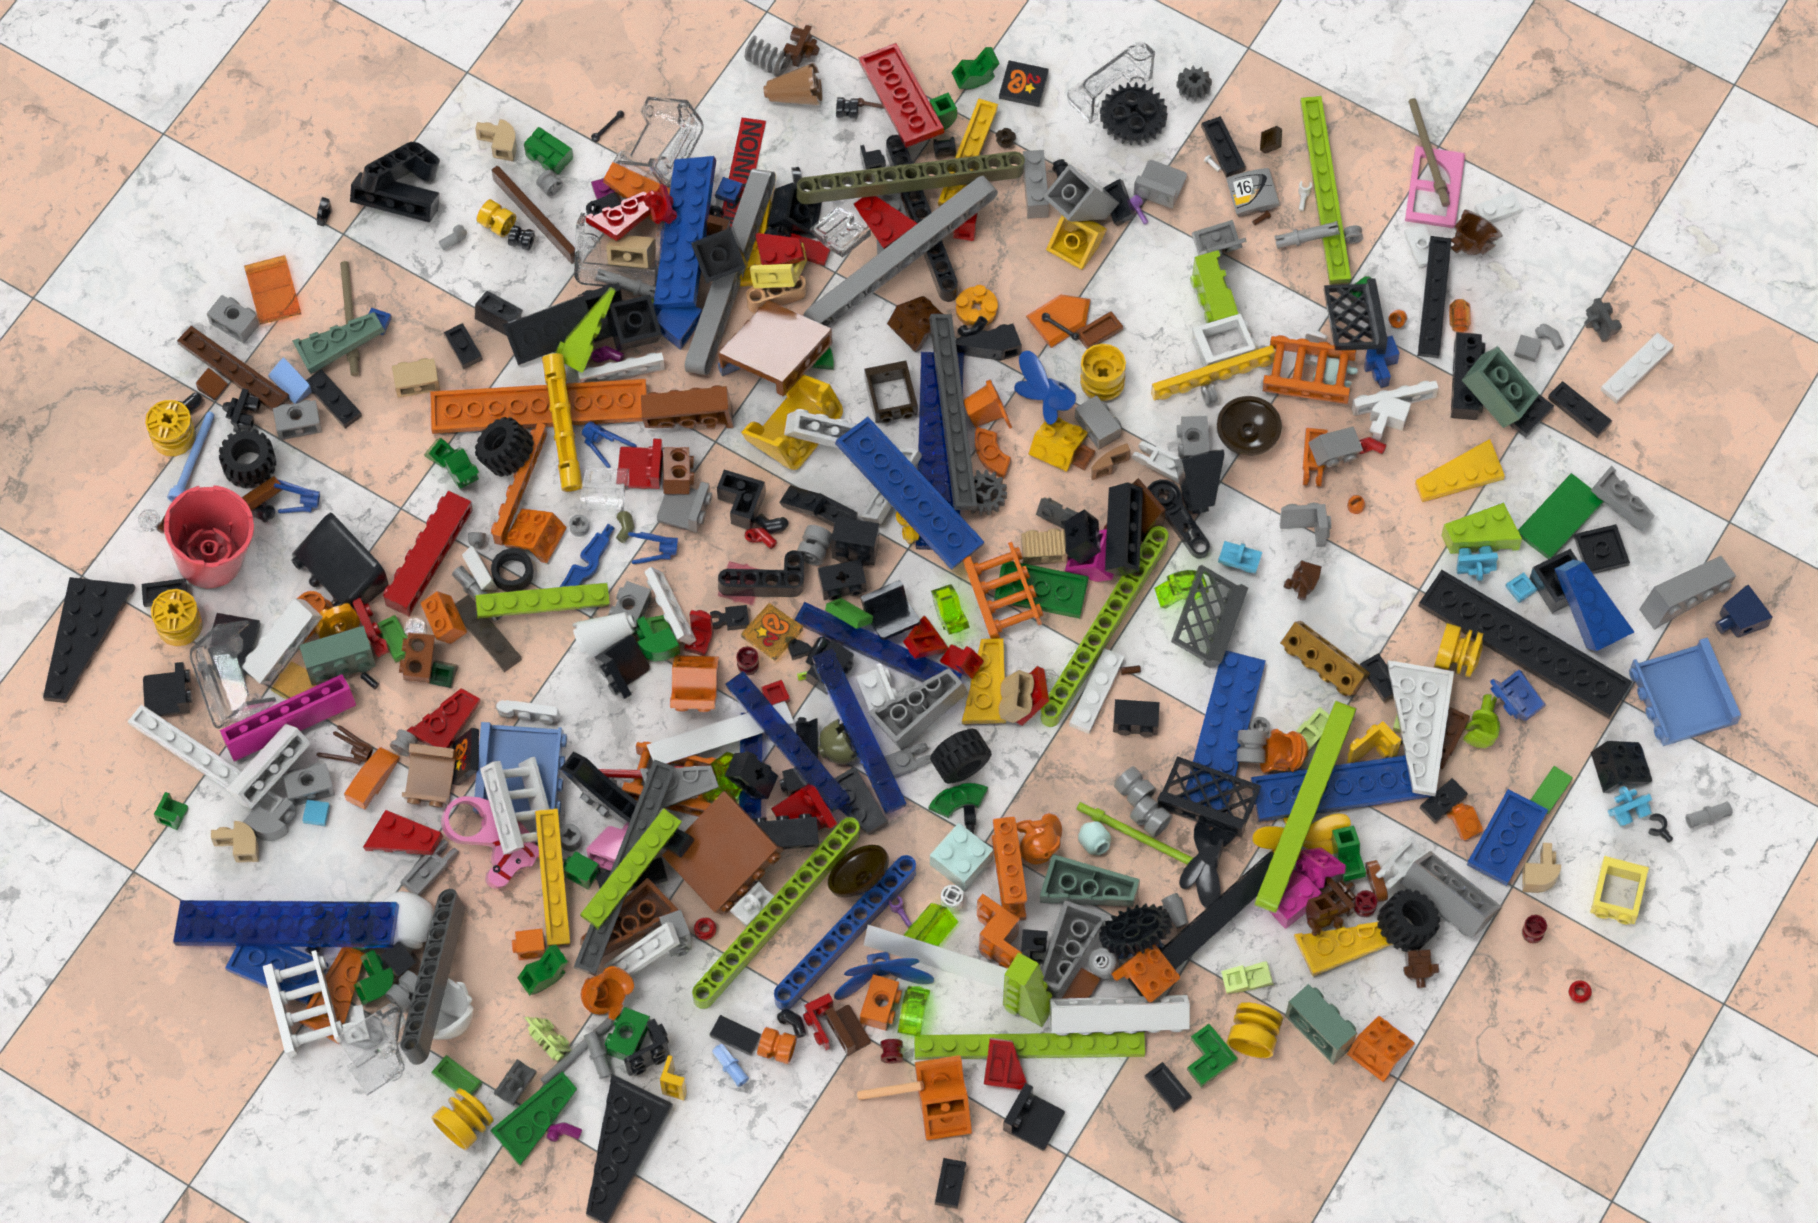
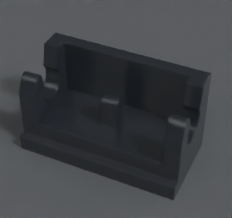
[475,291,523,336]
[1021,929,1048,965]

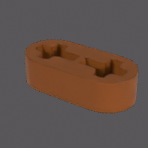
[1365,860,1388,902]

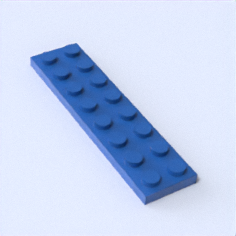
[653,156,717,309]
[835,416,984,570]
[1183,650,1266,813]
[1250,755,1431,822]

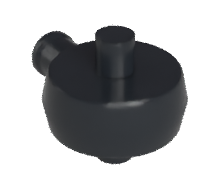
[252,502,276,522]

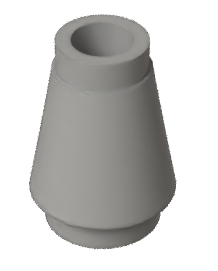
[1161,893,1189,928]

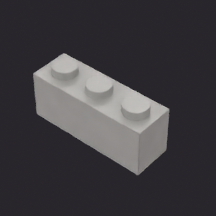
[1023,150,1049,219]

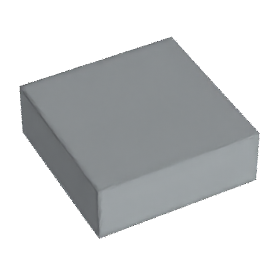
[1514,334,1541,362]

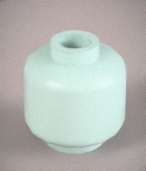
[1078,821,1111,855]

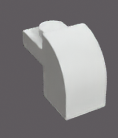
[1370,398,1411,441]

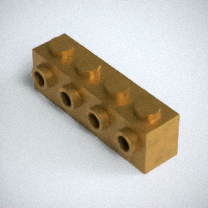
[1280,621,1370,696]

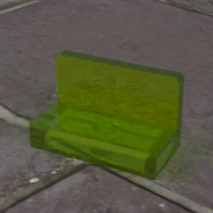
[903,903,958,946]

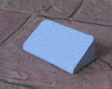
[268,358,312,404]

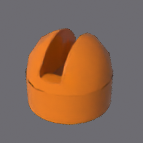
[1389,309,1407,328]
[1347,495,1365,514]

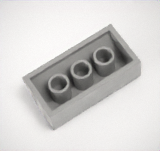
[1400,851,1502,938]

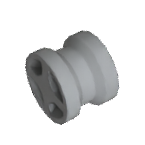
[536,170,563,196]
[390,729,418,756]
[560,824,582,851]

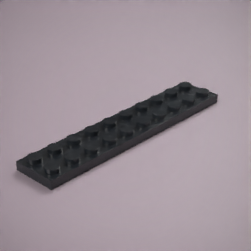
[1418,570,1633,719]

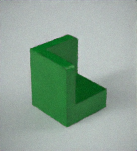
[154,792,188,830]

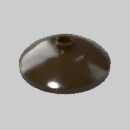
[1217,396,1282,456]
[828,845,889,898]

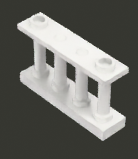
[480,757,549,855]
[263,950,344,1057]

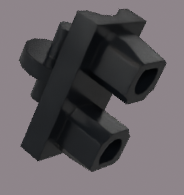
[222,388,261,432]

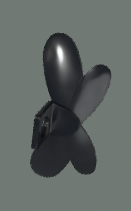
[1179,822,1236,908]

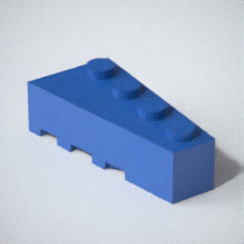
[1555,559,1634,651]

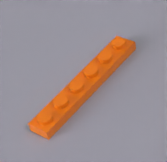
[491,423,548,546]

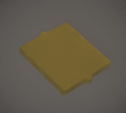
[271,661,317,700]

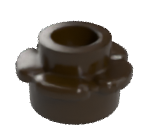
[996,128,1016,148]

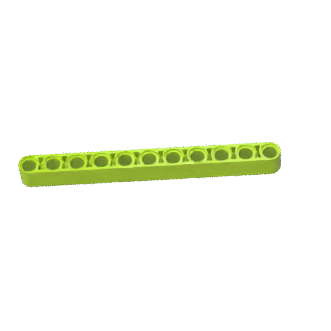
[1040,526,1169,727]
[1254,701,1357,913]
[692,817,860,1009]

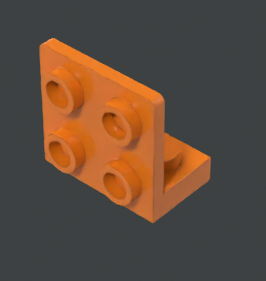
[503,509,567,563]
[1111,944,1180,1003]
[1347,1016,1415,1082]

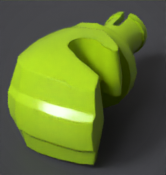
[1463,694,1500,748]

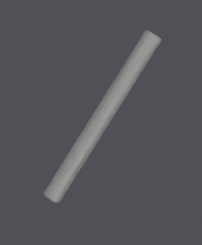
[540,1018,614,1085]

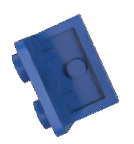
[1490,670,1546,721]

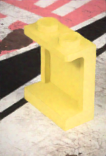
[750,243,807,288]

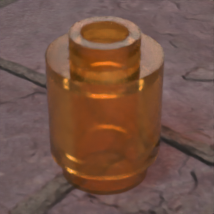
[1449,299,1471,332]

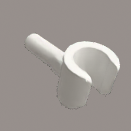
[1298,181,1312,212]

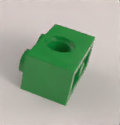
[605,1007,650,1061]

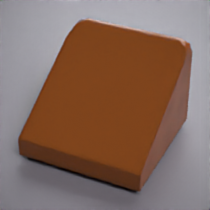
[196,368,228,400]

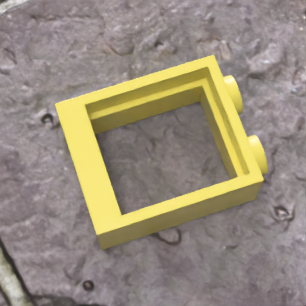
[1590,856,1649,925]

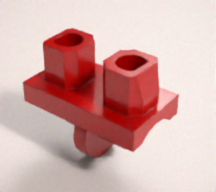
[644,184,677,224]

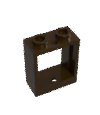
[864,360,918,423]

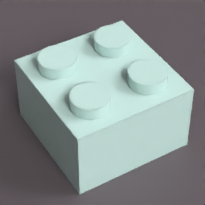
[930,823,994,892]

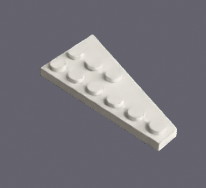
[1387,660,1454,796]

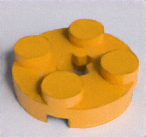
[956,285,998,326]
[315,603,360,639]

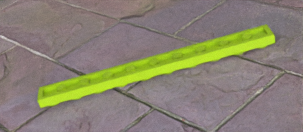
[1300,96,1351,284]
[914,1032,1145,1060]

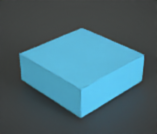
[1505,572,1537,603]
[302,800,330,826]

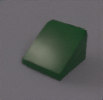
[429,660,458,688]

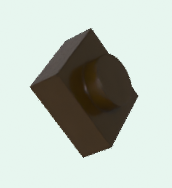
[1260,126,1282,154]

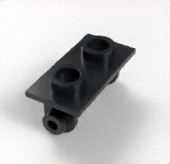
[795,717,818,766]

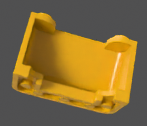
[741,375,843,470]

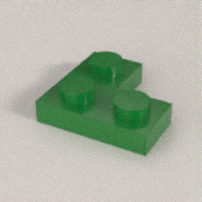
[1187,1024,1238,1087]

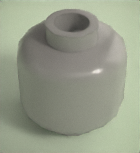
[1088,948,1120,980]

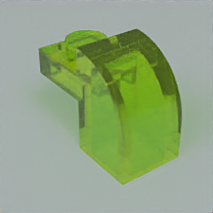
[1154,570,1209,609]
[931,584,970,635]
[701,752,742,802]
[897,986,931,1037]

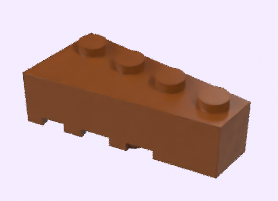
[641,385,734,428]
[580,878,678,957]

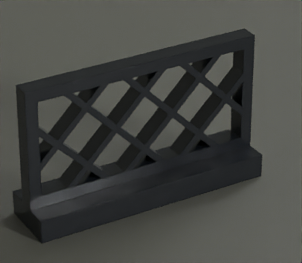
[1323,278,1388,354]
[1157,756,1261,838]

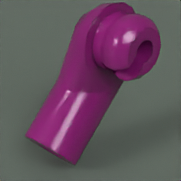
[591,346,624,363]
[547,1122,582,1142]

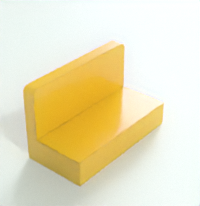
[660,1055,687,1101]

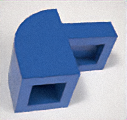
[1364,335,1400,388]

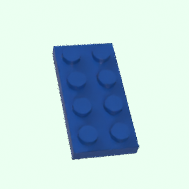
[1467,789,1548,886]
[225,928,328,1005]

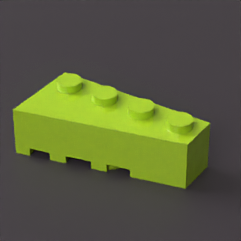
[1003,952,1052,1027]

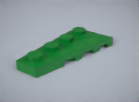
[490,1071,577,1167]

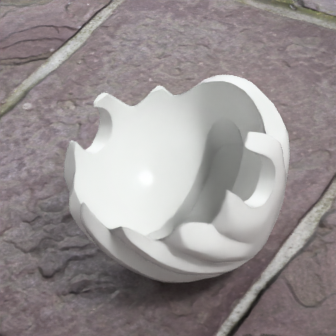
[373,891,434,954]
[433,978,473,1040]

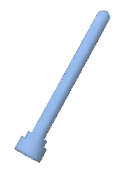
[167,412,214,502]

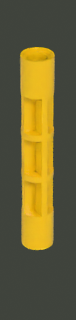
[542,353,583,492]

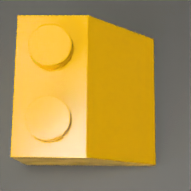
[1046,215,1107,270]

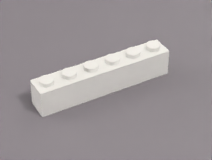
[1050,995,1190,1036]

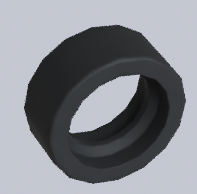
[491,548,534,592]

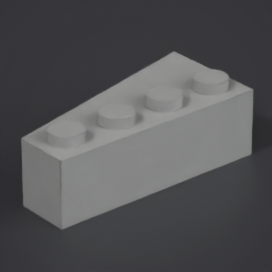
[1639,556,1736,630]
[868,668,968,750]
[1041,900,1108,998]

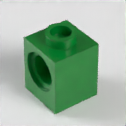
[563,851,600,890]

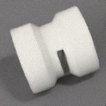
[941,885,964,914]

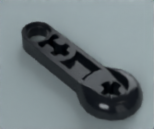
[1147,479,1210,559]

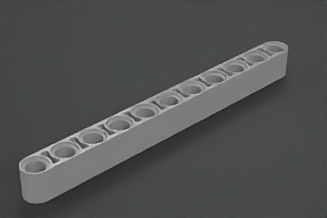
[685,168,776,376]
[803,176,998,327]

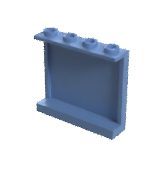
[1629,637,1741,746]
[473,722,567,814]

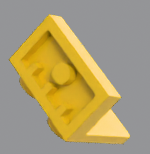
[1346,721,1401,764]

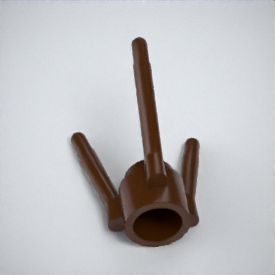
[316,725,374,765]

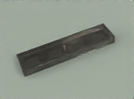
[455,594,522,673]

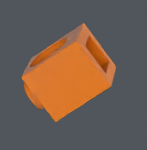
[512,928,546,960]

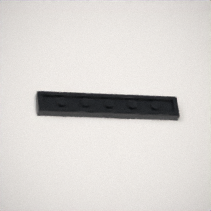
[1417,236,1452,358]

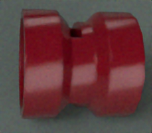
[736,646,759,675]
[1522,914,1547,944]

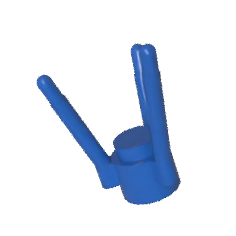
[582,421,637,469]
[274,479,320,513]
[628,532,678,564]

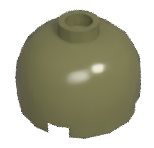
[818,718,859,764]

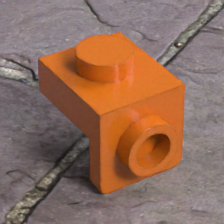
[1447,803,1484,841]

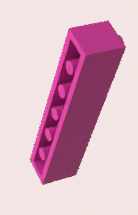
[219,674,356,762]

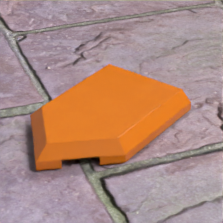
[1026,294,1090,348]

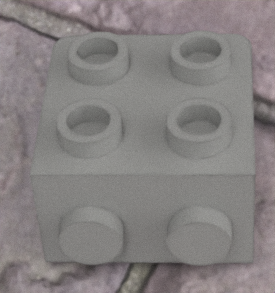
[1133,160,1187,209]
[1192,220,1247,256]
[657,482,713,533]
[1279,502,1331,547]

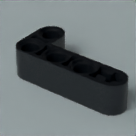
[360,142,440,192]
[718,550,804,597]

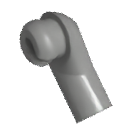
[1535,324,1565,350]

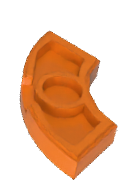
[975,427,1011,479]

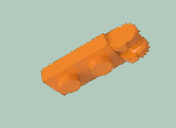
[1302,428,1328,487]

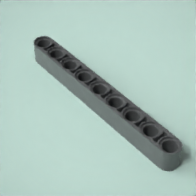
[400,889,466,1065]

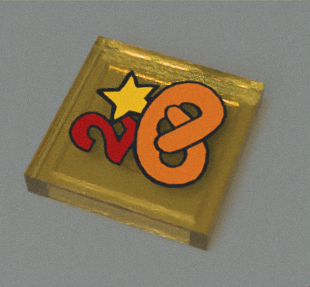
[741,603,803,661]

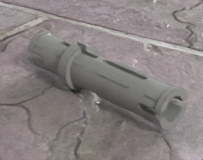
[1275,221,1340,249]
[595,268,656,299]
[452,565,503,622]

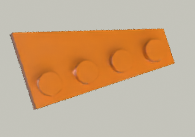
[603,162,670,228]
[299,943,364,1044]

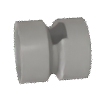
[797,525,832,566]
[1236,730,1267,763]
[1114,766,1156,808]
[1130,795,1173,838]
[385,970,418,1014]

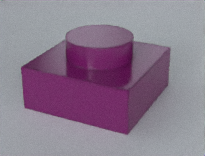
[591,178,615,200]

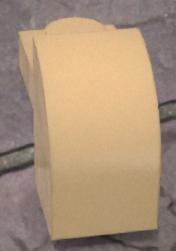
[475,119,517,161]
[211,821,259,863]
[1522,843,1561,893]

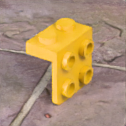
[1028,417,1088,472]

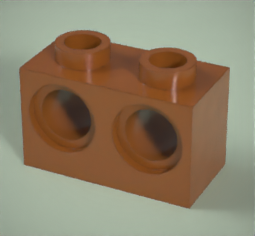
[663,447,694,494]
[399,632,435,683]

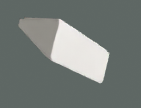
[462,546,498,590]

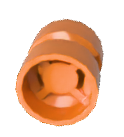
[757,1027,797,1064]

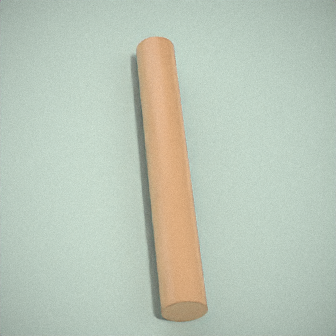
[857,1081,924,1100]

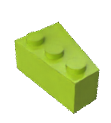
[1190,250,1239,323]
[1441,502,1522,554]

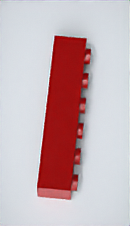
[383,491,473,617]

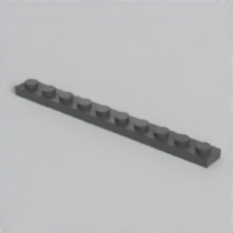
[929,314,977,510]
[574,759,675,976]

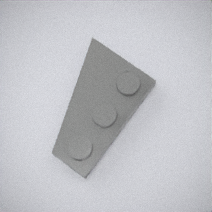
[1591,466,1655,531]
[640,766,719,810]

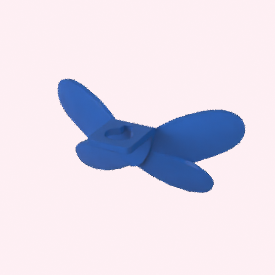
[1014,350,1076,425]
[834,952,934,1000]

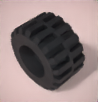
[475,417,534,477]
[219,428,276,488]
[930,728,992,784]
[1377,889,1440,952]

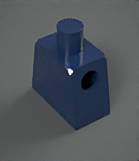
[1715,584,1773,637]

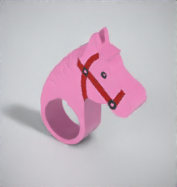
[441,796,539,889]

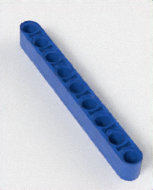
[774,855,916,1010]

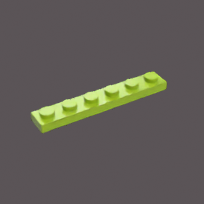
[475,583,610,618]
[580,809,682,930]

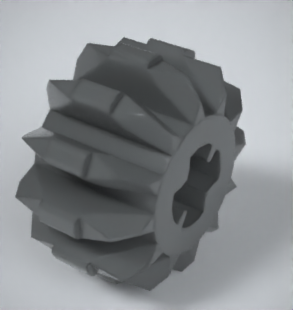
[1176,65,1212,102]

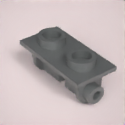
[1036,497,1079,529]

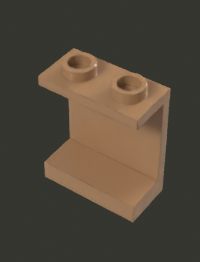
[402,743,457,808]

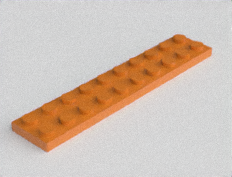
[430,379,647,434]

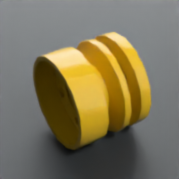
[1080,344,1126,401]
[145,400,196,456]
[151,589,203,646]
[1434,623,1483,678]
[1227,1002,1283,1058]
[431,1088,494,1150]

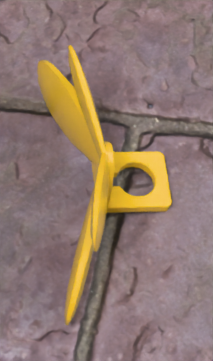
[1252,813,1351,854]

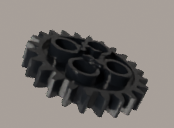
[1100,82,1168,145]
[1099,903,1173,957]

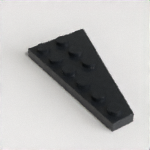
[43,577,135,703]
[586,1074,673,1223]

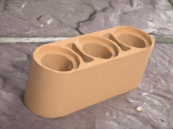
[746,275,806,313]

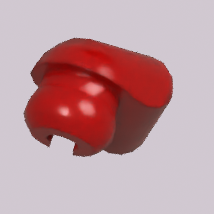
[1359,437,1387,454]
[744,528,777,549]

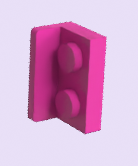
[1296,847,1346,888]

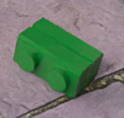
[524,127,573,174]

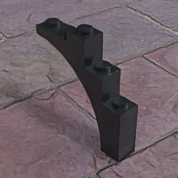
[560,751,694,858]

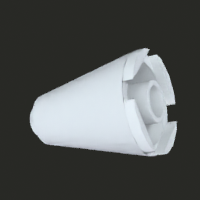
[572,612,637,664]

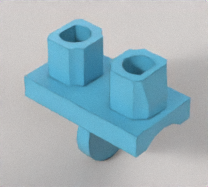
[1218,541,1262,574]
[1456,546,1498,581]
[1607,786,1652,826]

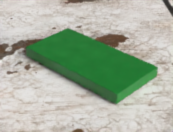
[1518,473,1604,559]
[994,561,1089,619]

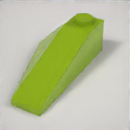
[556,287,615,373]

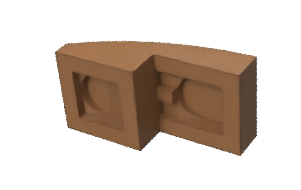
[1091,443,1130,480]

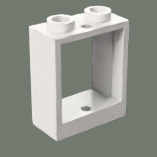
[1191,314,1258,367]

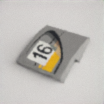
[1226,168,1280,217]

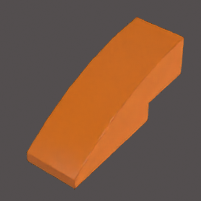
[344,747,400,810]

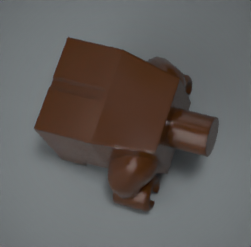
[1283,560,1322,601]
[1305,893,1344,936]
[1403,949,1440,988]

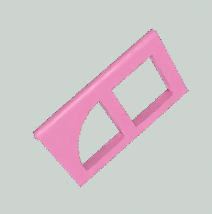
[1405,146,1465,228]

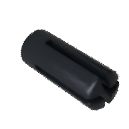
[360,672,379,689]

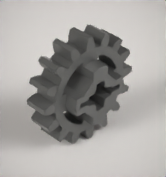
[971,469,1007,516]

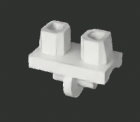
[730,882,774,927]

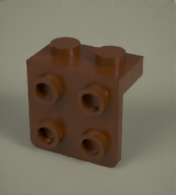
[887,296,943,352]

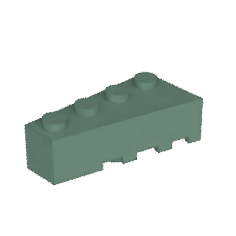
[1039,854,1140,907]

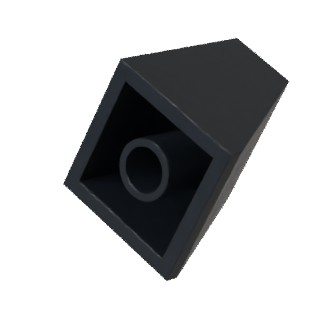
[1174,449,1225,514]

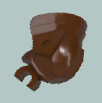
[1451,209,1503,255]

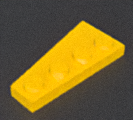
[1415,439,1505,502]
[962,638,1006,724]
[1294,922,1393,977]

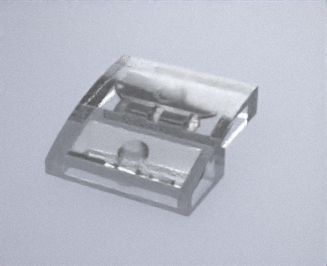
[810,207,871,258]
[580,467,629,512]

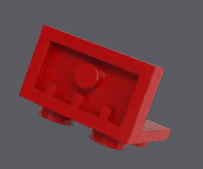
[617,438,663,489]
[771,784,837,831]

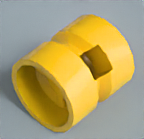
[476,199,517,238]

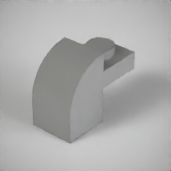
[243,798,296,841]

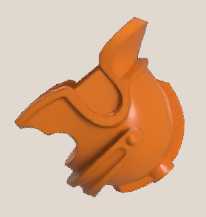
[1260,729,1309,774]
[1016,813,1062,865]
[580,966,634,1020]

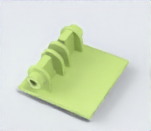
[525,1017,572,1062]

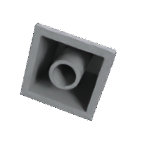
[1043,164,1119,222]

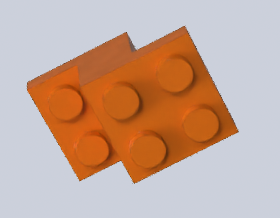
[670,655,719,712]
[977,893,1022,968]
[915,1055,972,1141]

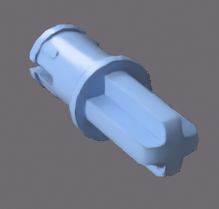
[712,1044,749,1087]

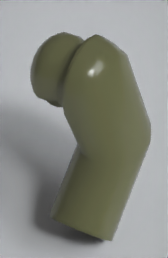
[616,511,635,543]

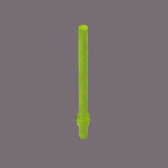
[1076,802,1193,865]

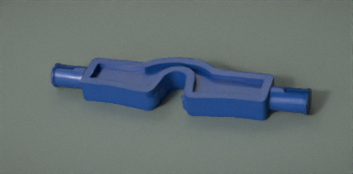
[560,524,615,587]

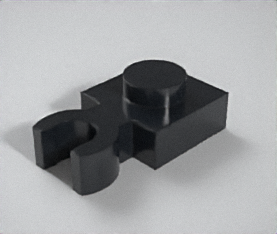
[710,605,749,631]

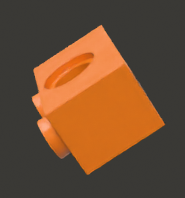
[420,591,468,644]
[860,974,902,1031]

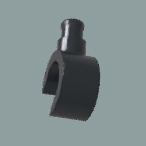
[964,805,976,834]
[1648,813,1673,843]

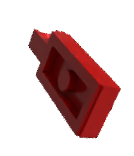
[353,598,390,658]

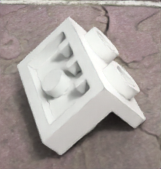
[856,663,898,718]

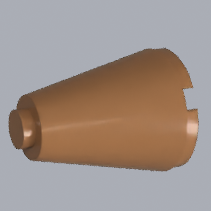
[763,63,823,105]

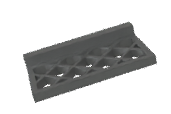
[1171,565,1248,668]

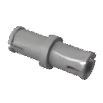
[1685,801,1733,828]
[584,1031,613,1079]

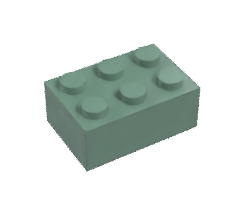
[1462,346,1539,428]
[299,626,376,686]
[1285,984,1357,1065]

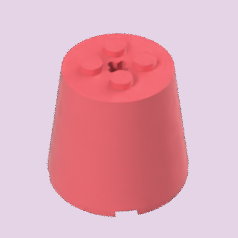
[164,485,254,588]

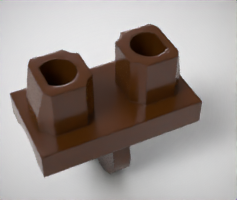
[783,25,820,67]
[1319,877,1356,917]

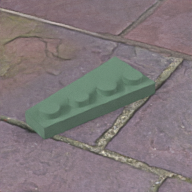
[292,312,385,374]

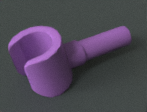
[1130,195,1148,224]
[889,896,912,927]

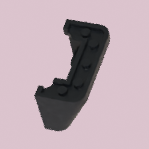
[291,512,389,611]

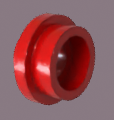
[694,918,717,940]
[1568,980,1592,1003]

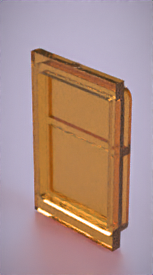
[244,255,301,325]

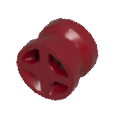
[1354,890,1378,918]
[880,1039,903,1064]

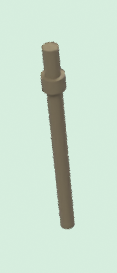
[1408,98,1450,207]
[340,261,360,376]

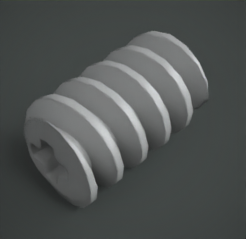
[744,35,791,77]

